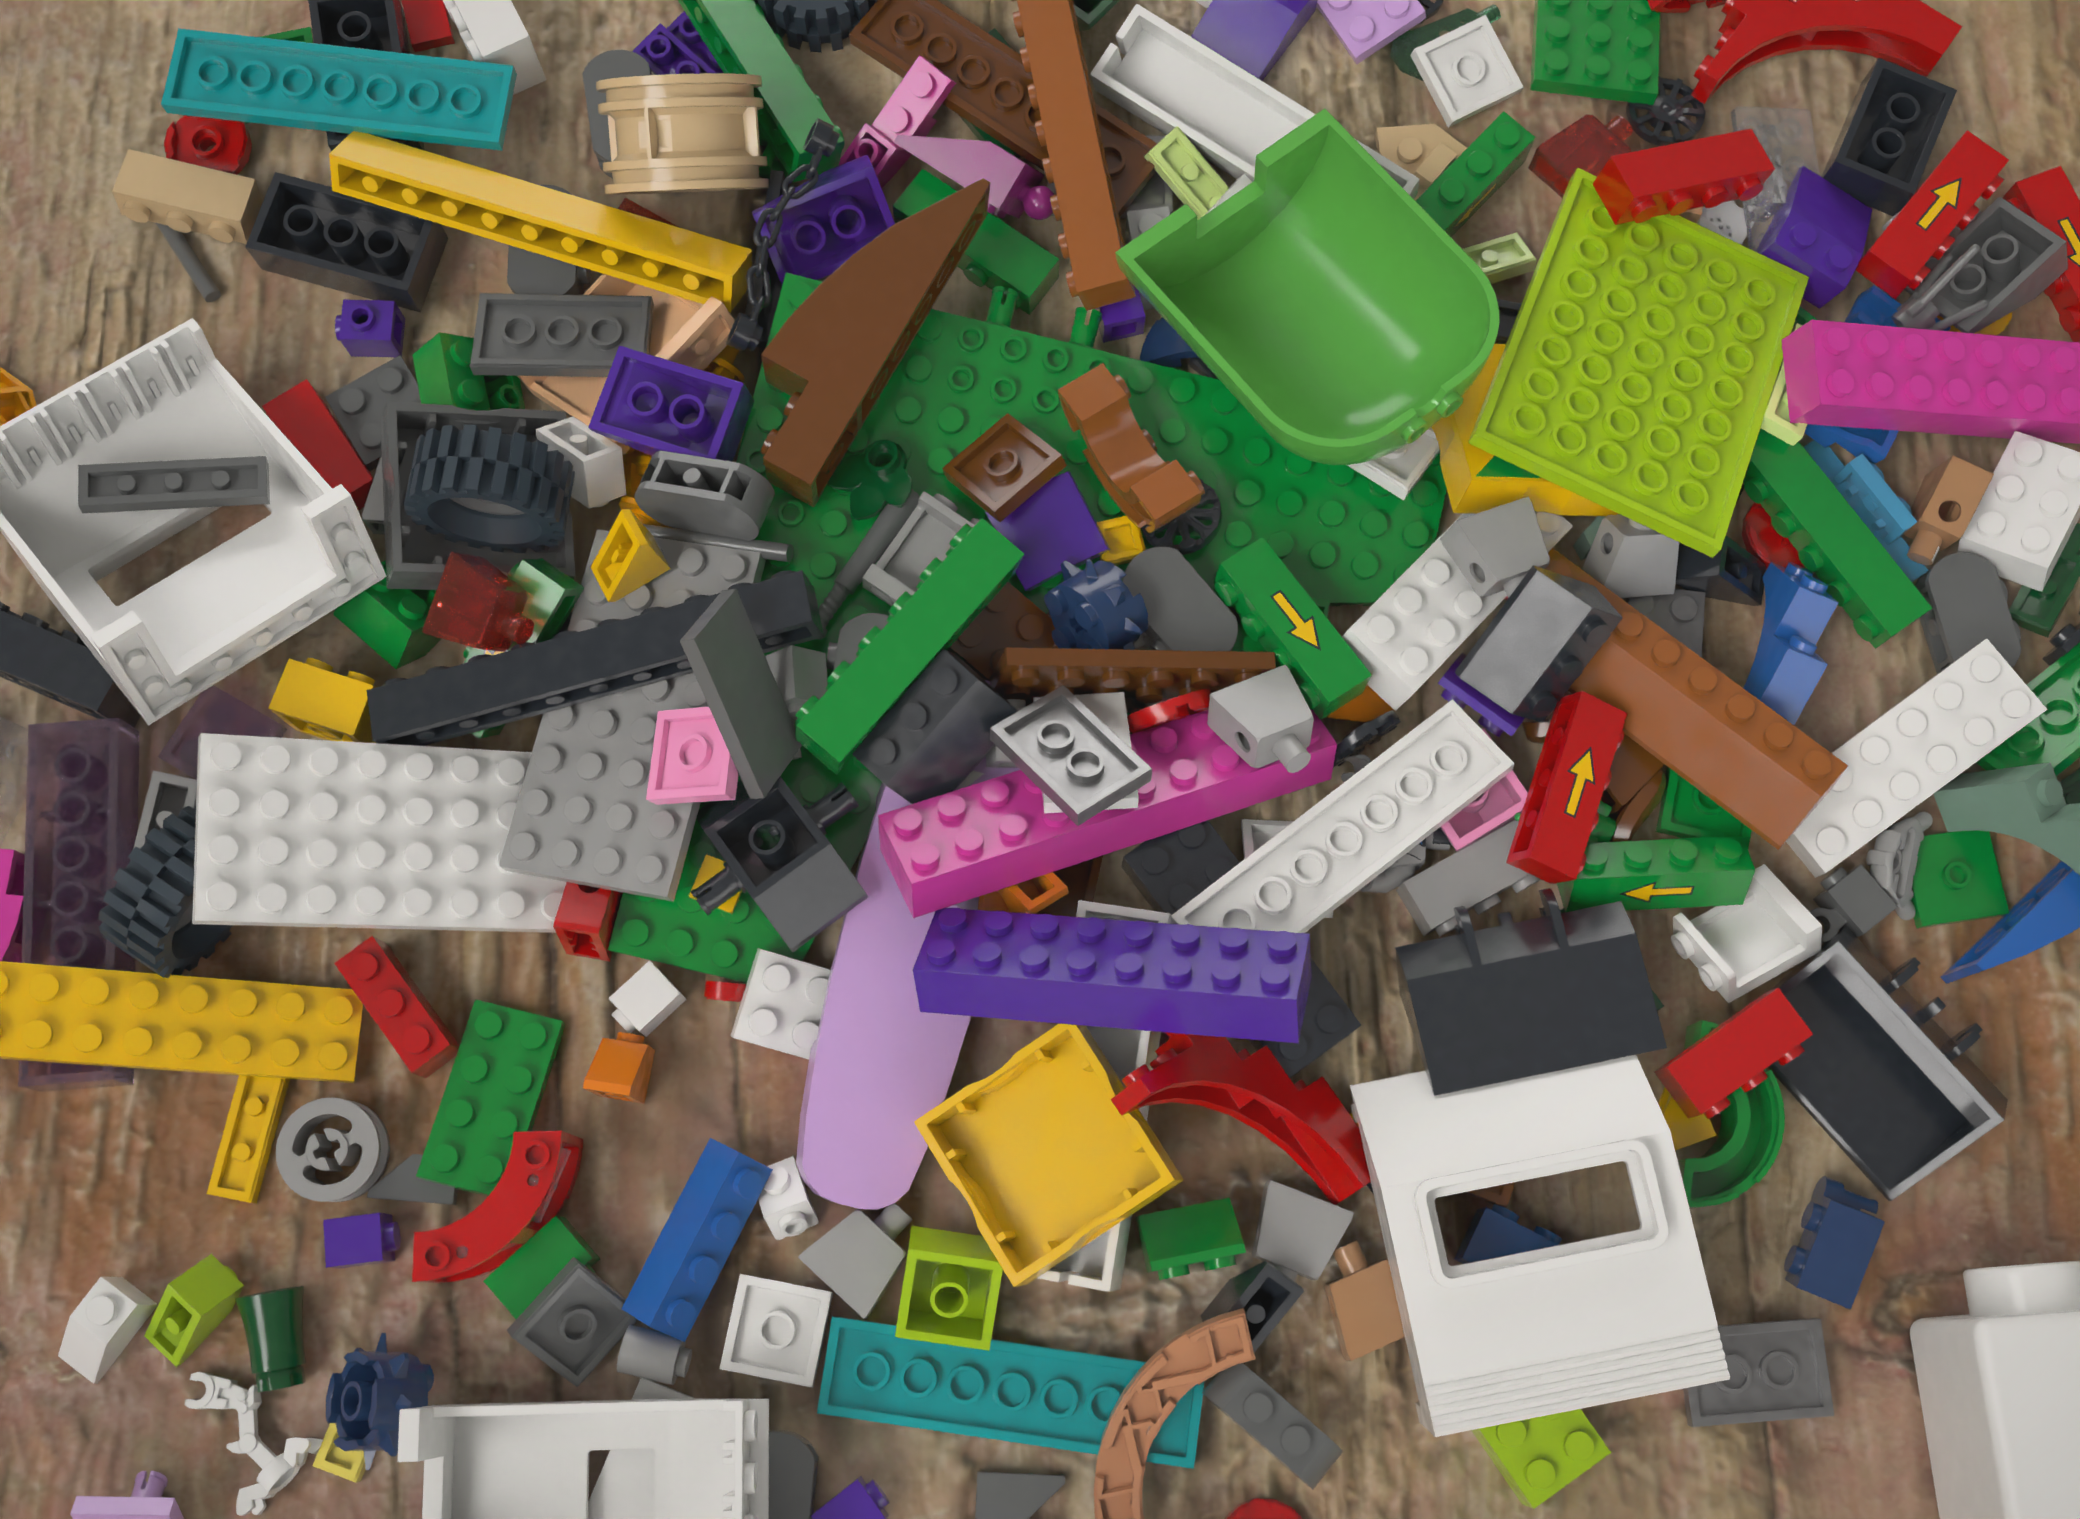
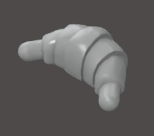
[1866,811,1933,920]

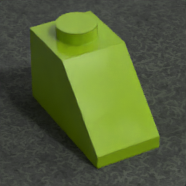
[144,1254,244,1368]

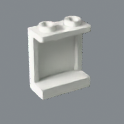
[1671,864,1822,1003]

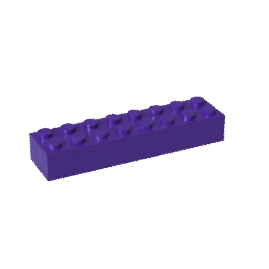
[913,908,1311,1043]

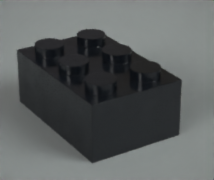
[1821,58,1957,216]

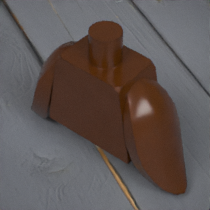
[1522,717,1667,842]

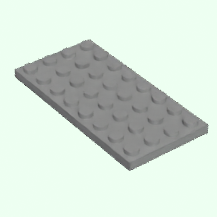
[499,529,766,902]

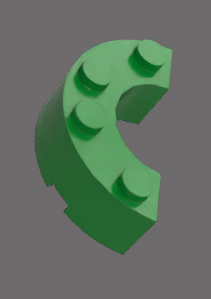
[1678,1020,1785,1209]

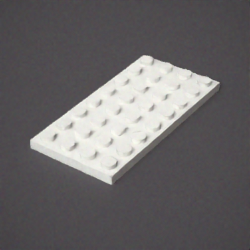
[192,733,567,933]

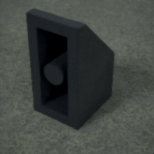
[1676,535,1766,606]
[1200,1260,1304,1364]

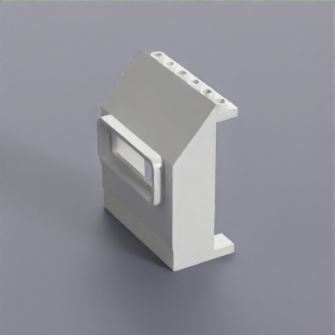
[0,318,387,725]
[1350,1055,1730,1437]
[398,1398,769,1519]

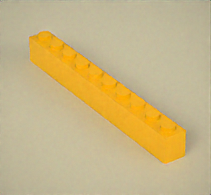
[329,131,752,313]

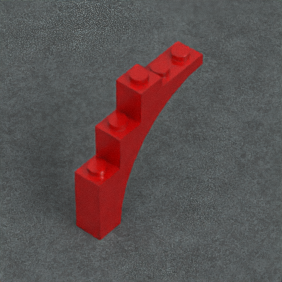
[1691,0,1962,104]
[1110,1032,1371,1205]

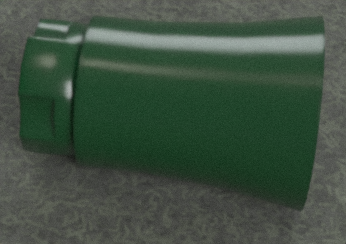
[235,1285,306,1392]

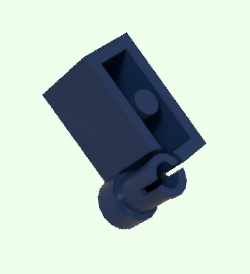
[1784,1176,1885,1310]

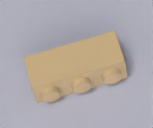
[112,149,262,244]

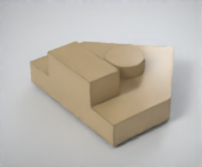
[1375,124,1467,201]

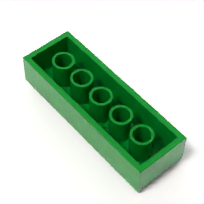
[795,518,1024,775]

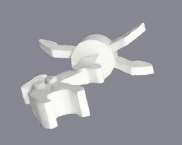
[184,1372,323,1516]

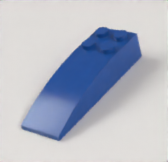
[1940,860,2080,984]

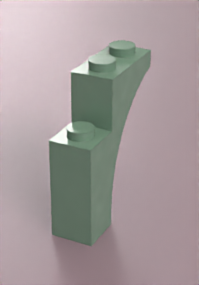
[1933,763,2080,875]

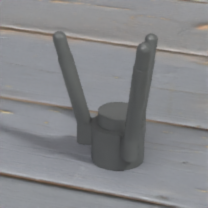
[1891,244,1988,331]

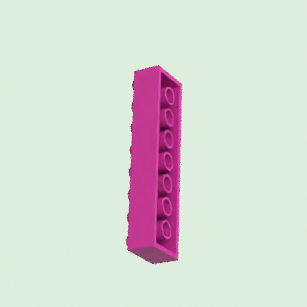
[1781,320,2080,444]

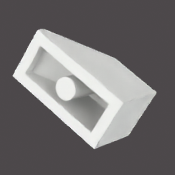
[536,416,626,509]
[58,1276,158,1384]

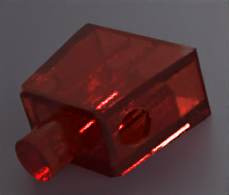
[1528,114,1633,199]
[422,552,534,652]

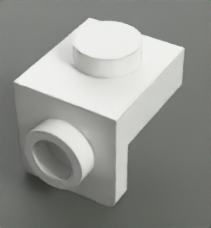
[758,1156,819,1240]

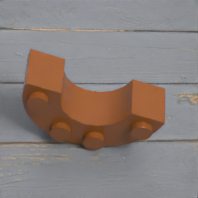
[1058,363,1205,533]

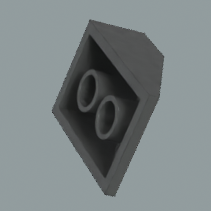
[1904,196,2068,334]

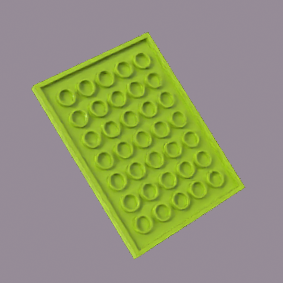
[1468,168,1809,558]

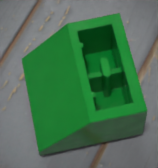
[412,332,525,411]
[333,560,471,669]
[1136,1197,1246,1280]

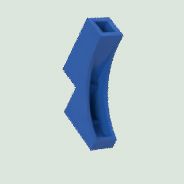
[1743,562,1839,725]

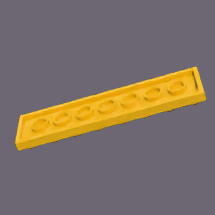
[0,961,363,1083]

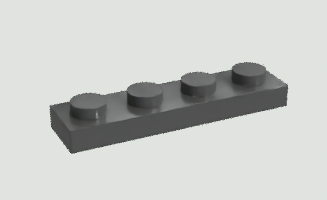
[78,456,270,514]

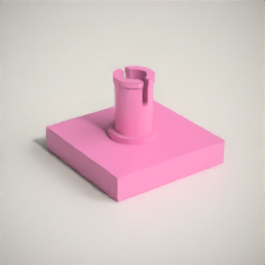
[646,707,738,805]

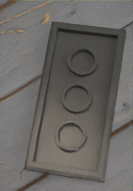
[470,293,654,377]
[680,589,802,799]

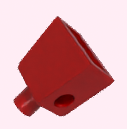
[553,882,623,962]

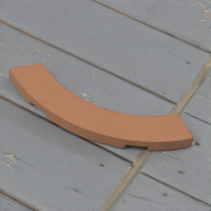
[1094,1308,1255,1519]

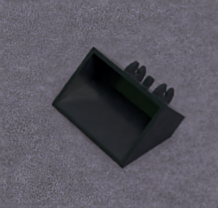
[1395,888,1667,1096]
[1767,926,2008,1201]

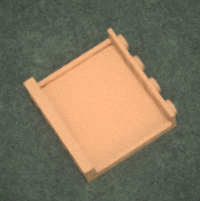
[518,274,735,455]

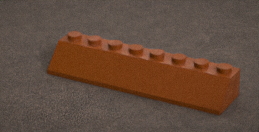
[1545,548,1848,850]

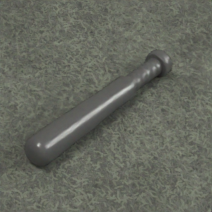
[818,489,920,640]

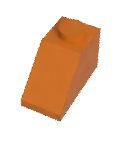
[583,1032,655,1104]

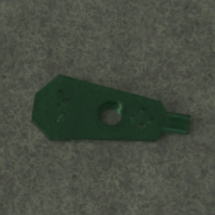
[1390,4,1501,81]

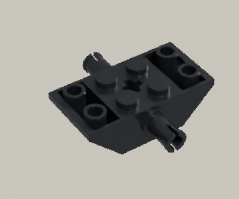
[690,777,868,952]

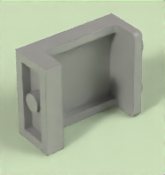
[862,492,979,606]

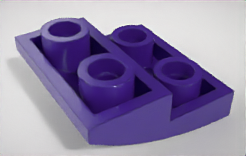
[632,11,724,75]
[985,471,1110,591]
[1438,653,1525,737]

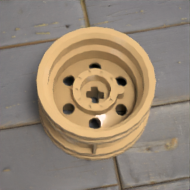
[596,73,769,194]

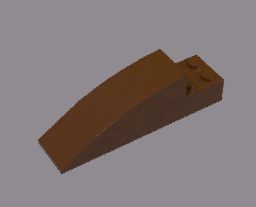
[761,178,991,508]

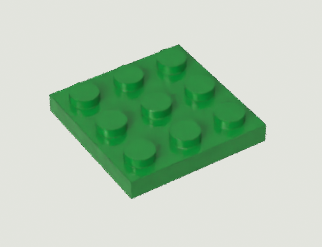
[1530,0,1660,105]

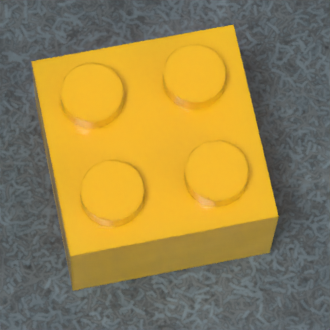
[268,657,376,743]

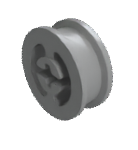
[276,1098,390,1202]

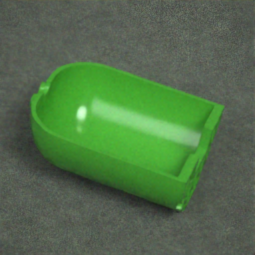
[1115,108,1499,465]

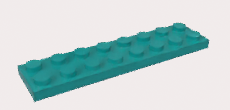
[161,28,517,151]
[817,1316,1205,1469]

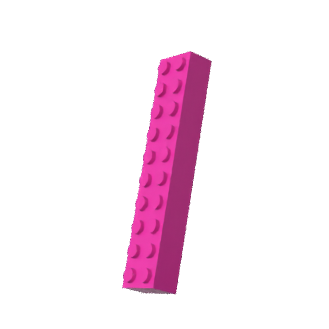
[878,710,1337,918]

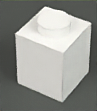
[608,960,687,1037]

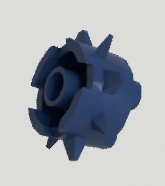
[1044,559,1148,650]
[326,1333,434,1470]

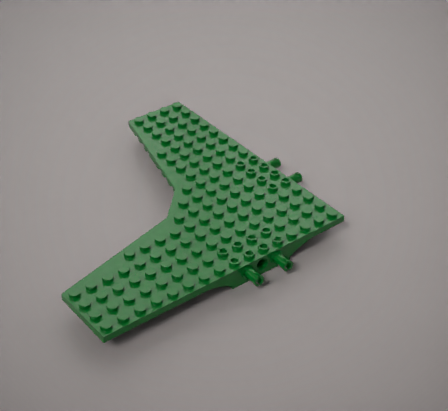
[608,273,1447,983]

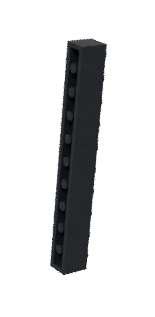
[367,570,824,746]

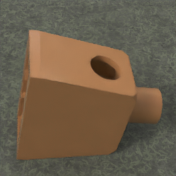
[1903,455,1994,565]
[1324,1240,1405,1361]

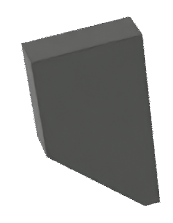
[367,1154,458,1205]
[975,1471,1065,1519]

